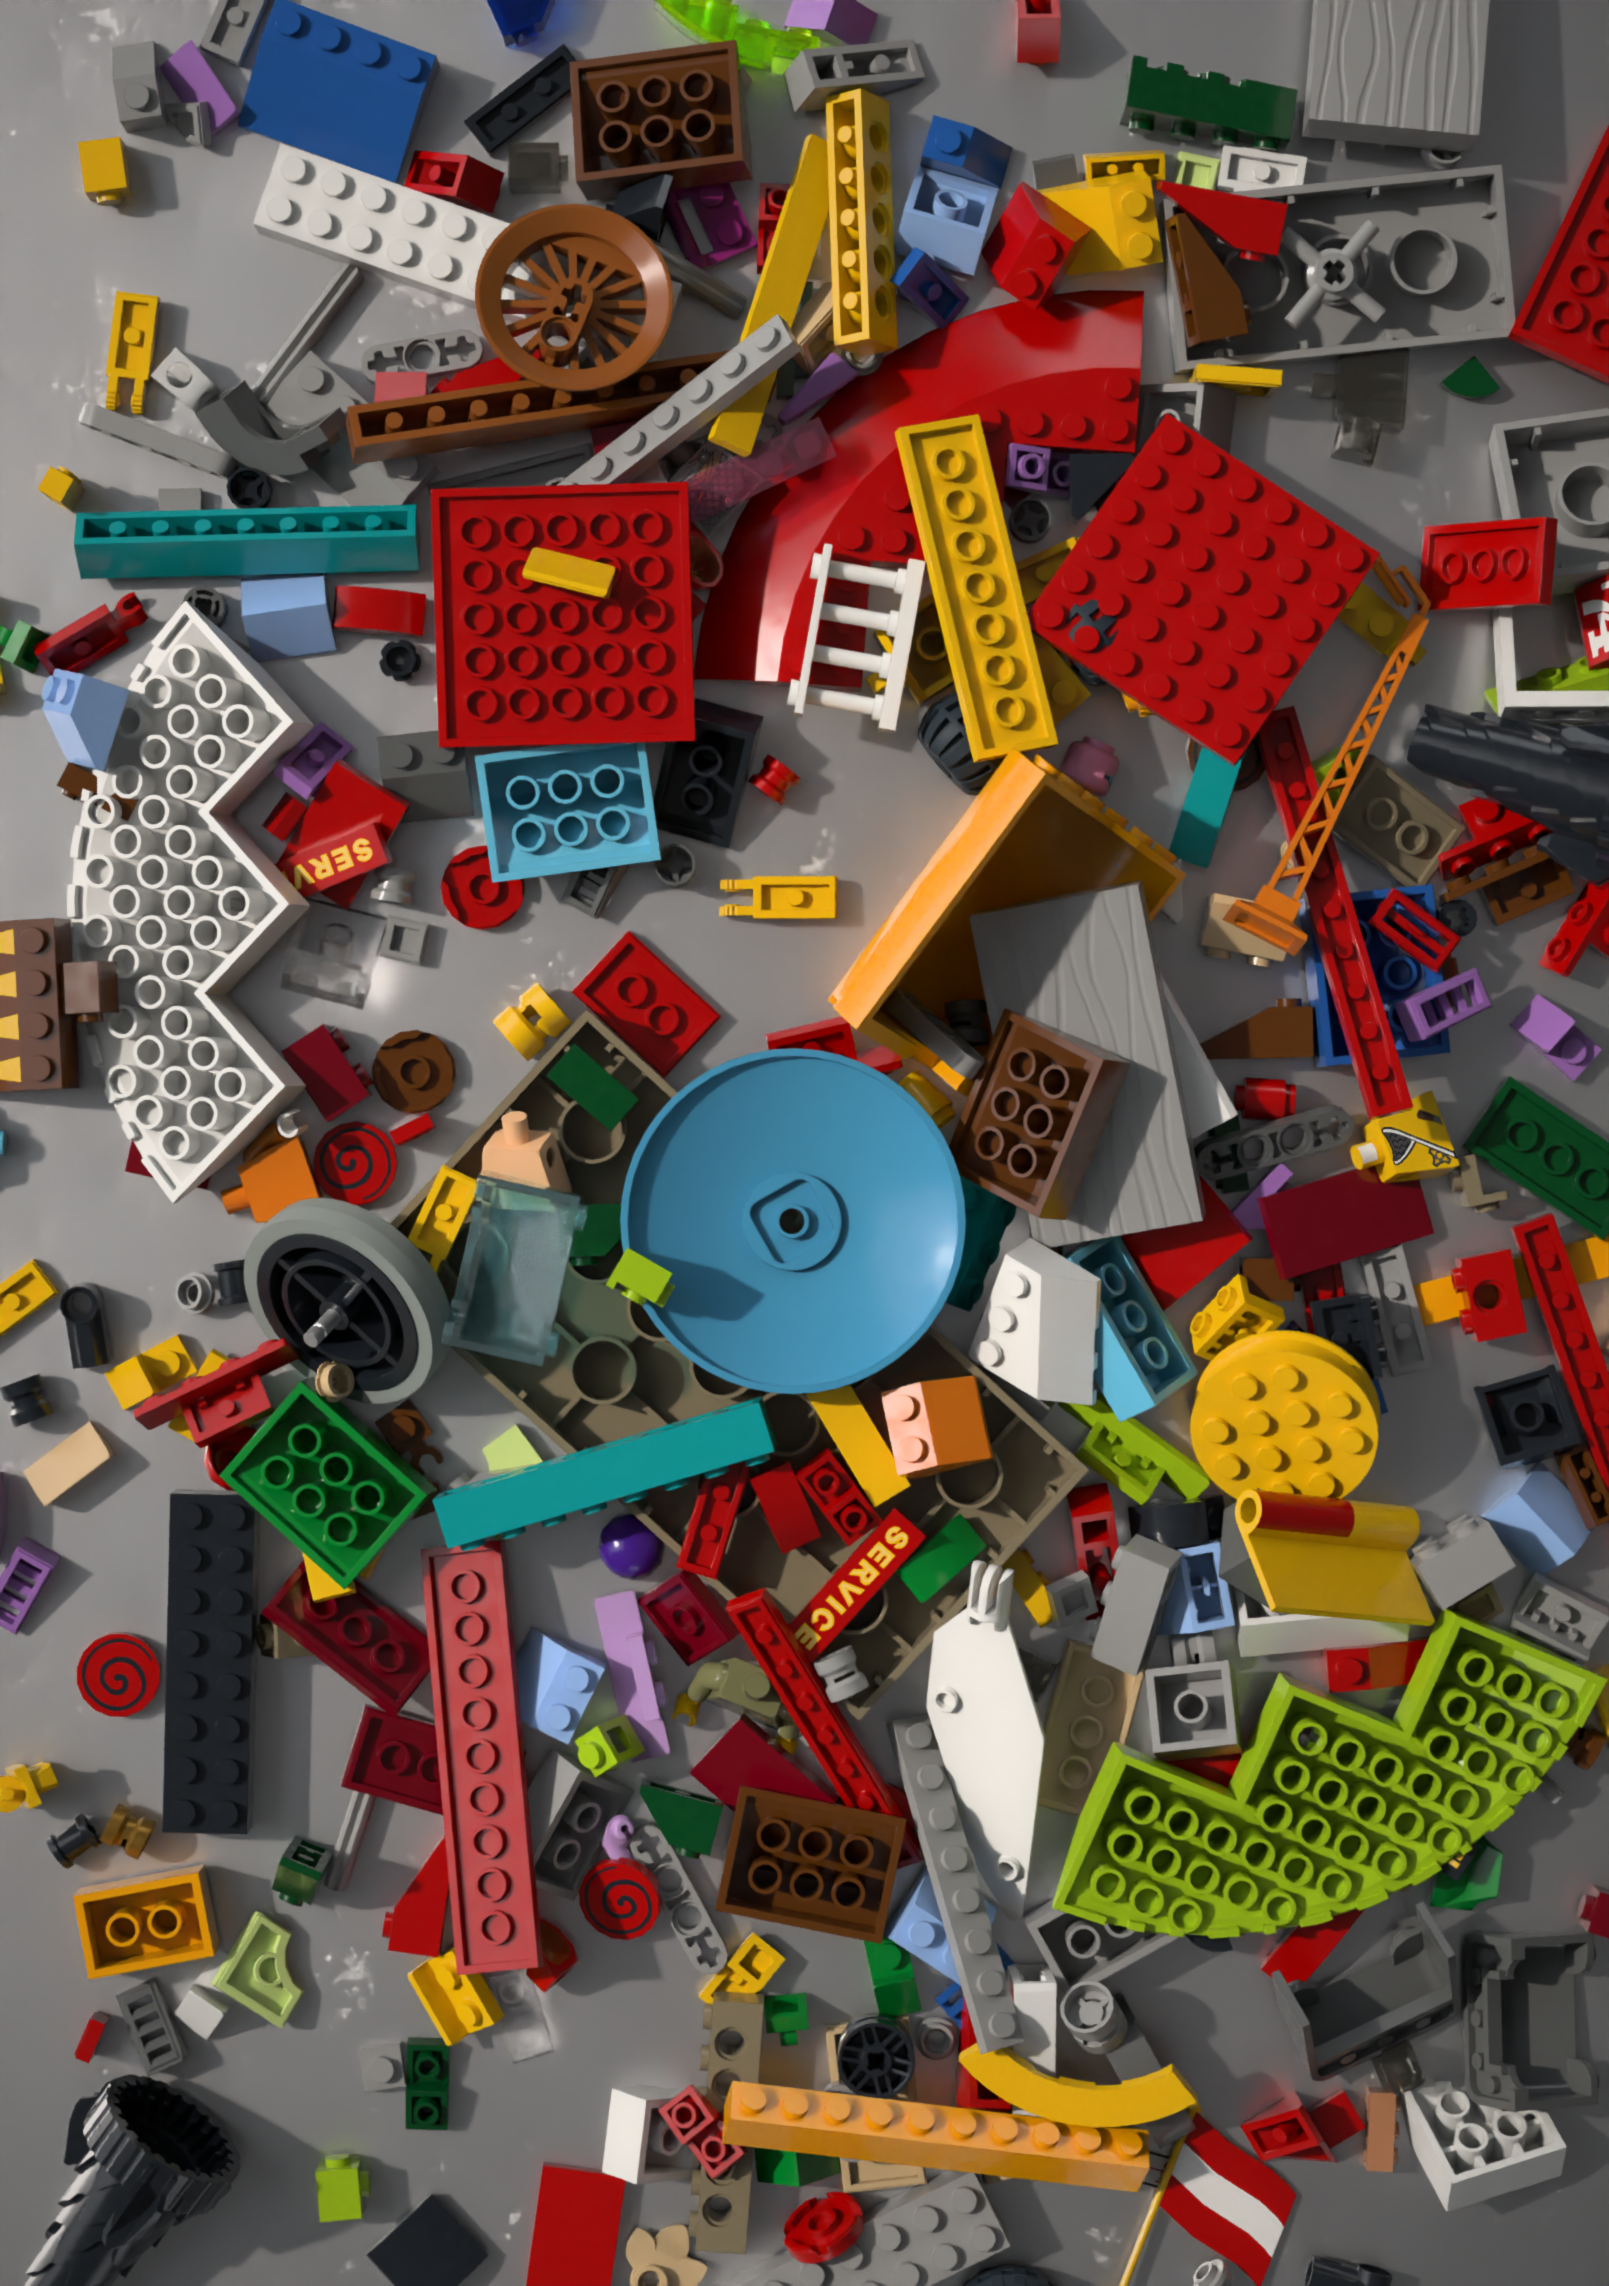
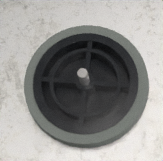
[244,1198,453,1404]

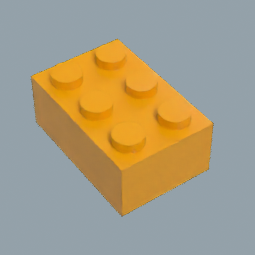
[73,1864,220,1980]

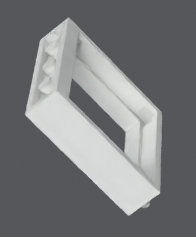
[1492,608,1609,723]

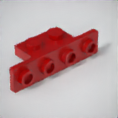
[1438,798,1554,881]
[1539,881,1609,978]
[765,1016,903,1075]
[133,1338,299,1449]

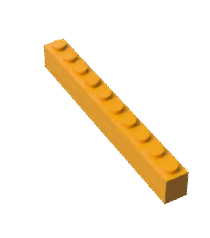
[722,2081,1149,2192]

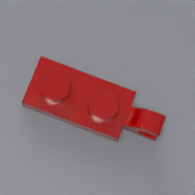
[33,592,149,676]

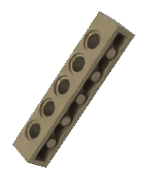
[688,1991,764,2254]

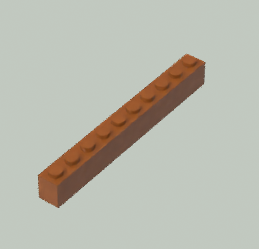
[346,350,776,465]

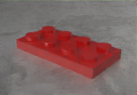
[1418,517,1558,613]

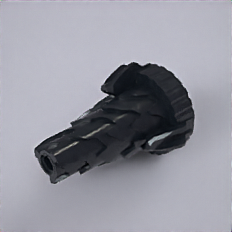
[1407,704,1609,886]
[23,2074,241,2286]

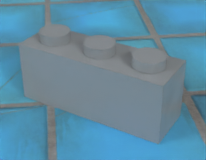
[1089,1534,1183,1677]

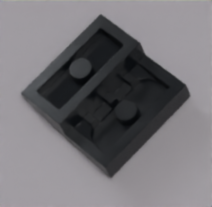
[365,2194,489,2286]

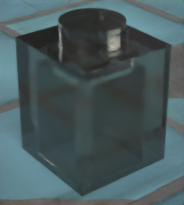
[508,142,569,194]

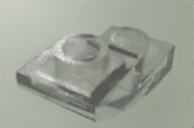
[487,1968,554,2064]

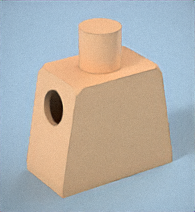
[481,1111,572,1212]

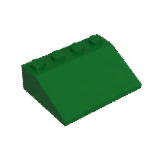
[219,1377,437,1590]

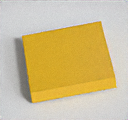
[1189,364,1283,398]

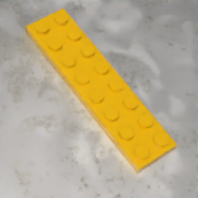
[894,414,1059,763]

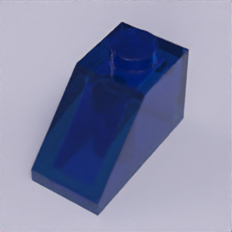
[485,0,556,47]

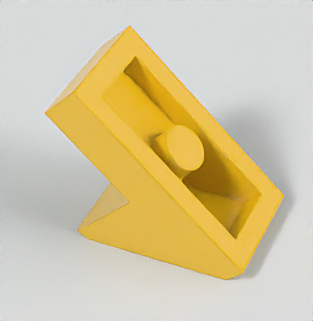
[104,1334,199,1410]

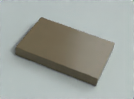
[1331,754,1467,887]

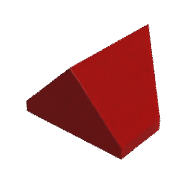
[1240,2091,1338,2163]

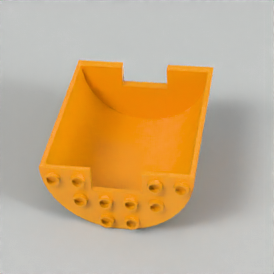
[827,748,1186,1097]

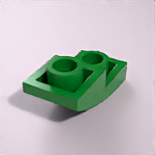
[896,1513,987,1604]

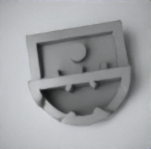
[1510,1572,1609,1666]

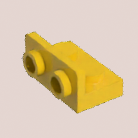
[1190,1274,1285,1361]
[408,1947,505,2047]

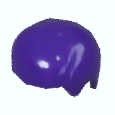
[598,1513,665,1580]

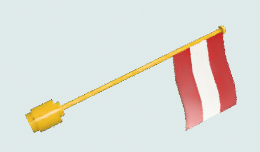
[1119,2102,1296,2286]

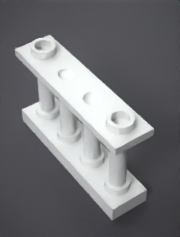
[787,543,926,734]

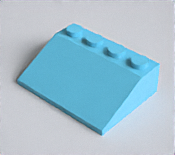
[475,742,661,883]

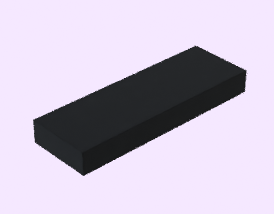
[464,44,577,158]

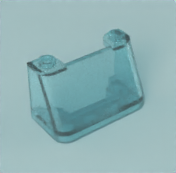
[441,1170,588,1366]

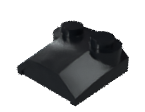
[1473,1364,1581,1470]

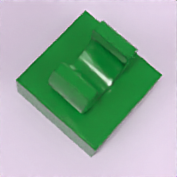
[0,619,50,674]
[764,1992,809,2046]

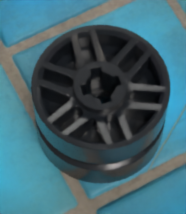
[837,2012,915,2099]

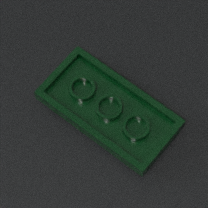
[1461,1076,1609,1241]

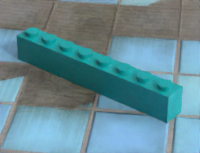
[74,504,420,579]
[432,1396,778,1551]

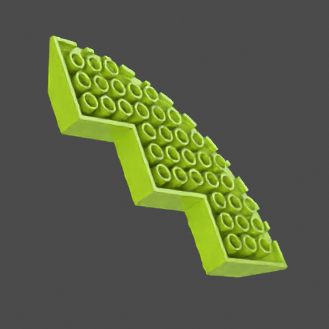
[1052,1607,1608,1939]

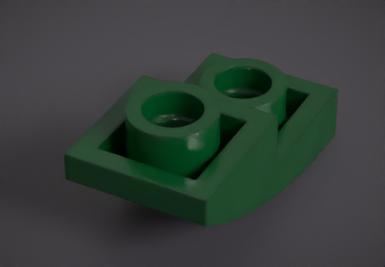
[406,2037,450,2130]

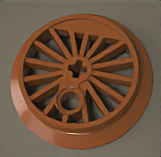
[475,204,673,392]

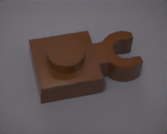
[374,1398,444,1476]

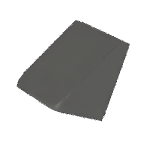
[1032,153,1078,190]

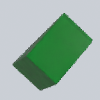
[754,2147,841,2187]

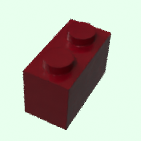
[281,1024,374,1123]

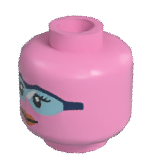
[1059,736,1120,797]

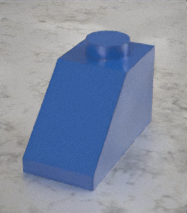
[920,115,1013,190]

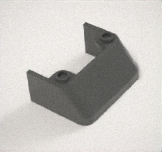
[1272,1902,1461,2081]

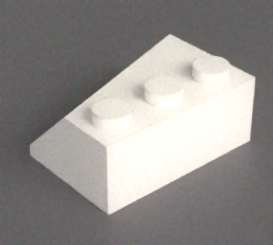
[967,1237,1101,1406]
[1397,2081,1567,2212]

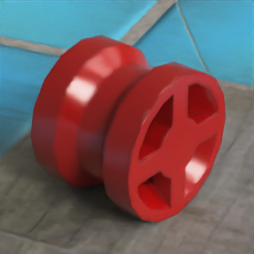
[748,754,801,806]

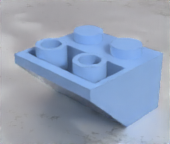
[1157,1539,1235,1635]

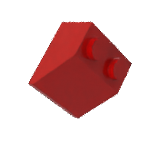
[981,181,1092,311]

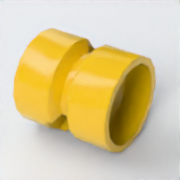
[492,982,572,1061]

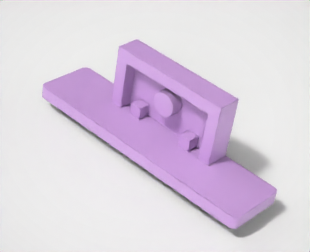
[594,1590,670,1762]

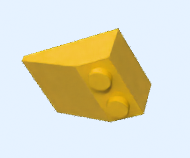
[1036,170,1163,275]

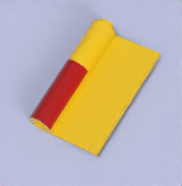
[1235,1489,1435,1626]

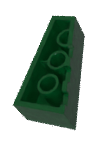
[1119,55,1298,152]

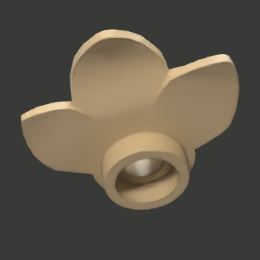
[626,2224,708,2286]

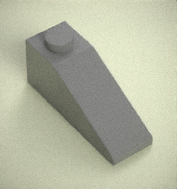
[783,39,925,112]

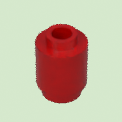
[1234,1077,1296,1121]

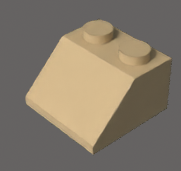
[1197,893,1298,969]

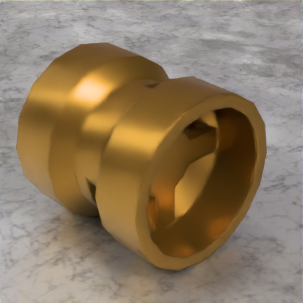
[100,1803,157,1860]

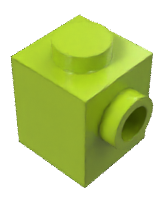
[315,2154,371,2222]

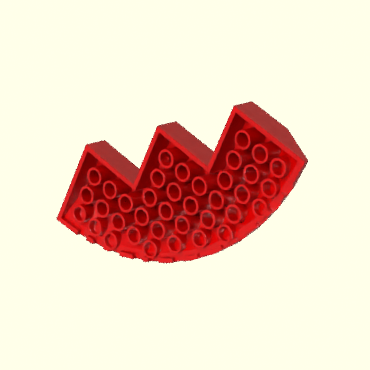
[694,290,1144,692]

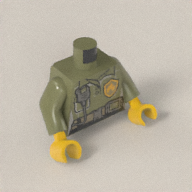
[672,1658,799,1756]

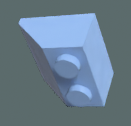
[894,165,999,276]
[42,669,129,772]
[516,1626,607,1744]
[883,1865,997,1985]

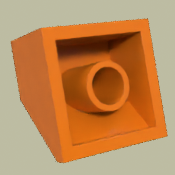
[880,1376,994,1479]

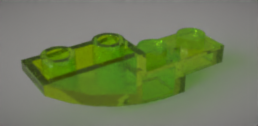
[654,0,819,73]

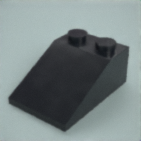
[653,698,764,848]

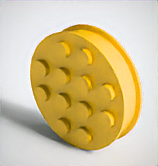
[1190,1330,1381,1499]

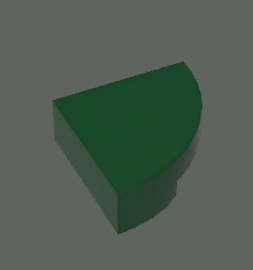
[1439,356,1500,399]

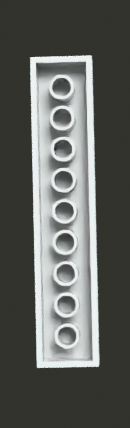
[253,143,683,362]

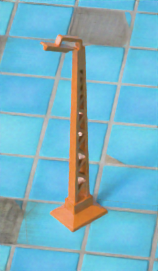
[1222,548,1431,956]

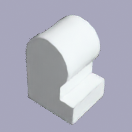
[150,347,220,413]

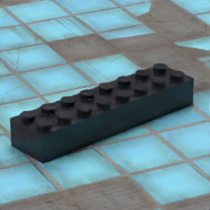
[162,1489,260,1834]

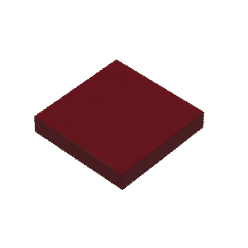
[637,1570,740,1667]

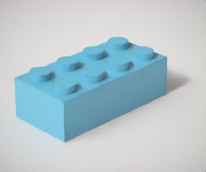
[1063,1236,1199,1422]

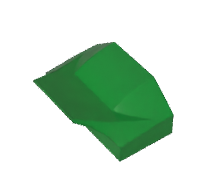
[1428,1835,1503,1911]

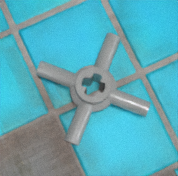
[1281,219,1386,330]

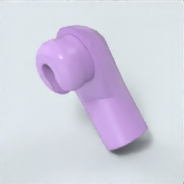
[601,1815,636,1861]

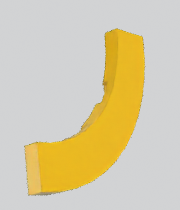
[959,2043,1198,2127]

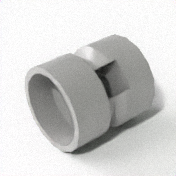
[1060,1981,1128,2055]

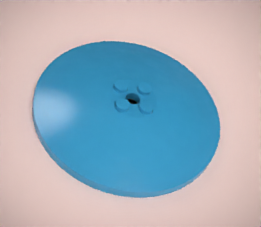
[620,1048,966,1394]

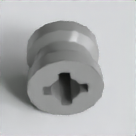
[370,866,417,906]

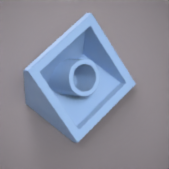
[241,573,337,662]
[1480,1461,1594,1576]

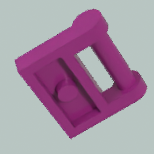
[666,183,758,271]

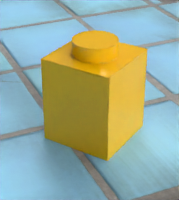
[78,137,133,206]

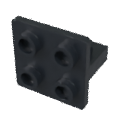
[1309,1292,1387,1379]

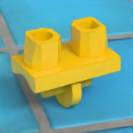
[0,1761,59,1813]

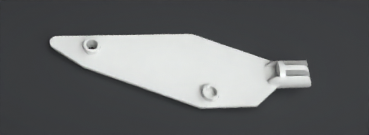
[926,1560,1046,1921]

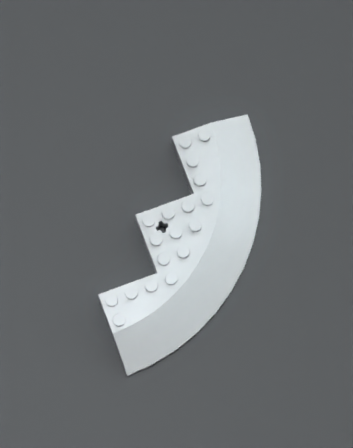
[67,601,314,1203]

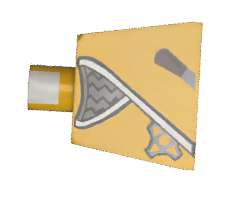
[1350,1090,1460,1183]

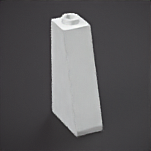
[1007,1963,1057,2118]

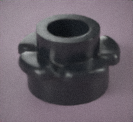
[379,640,421,682]

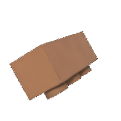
[1363,2087,1401,2172]

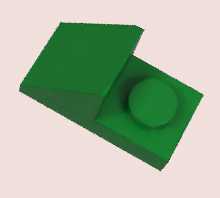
[864,1935,922,2017]

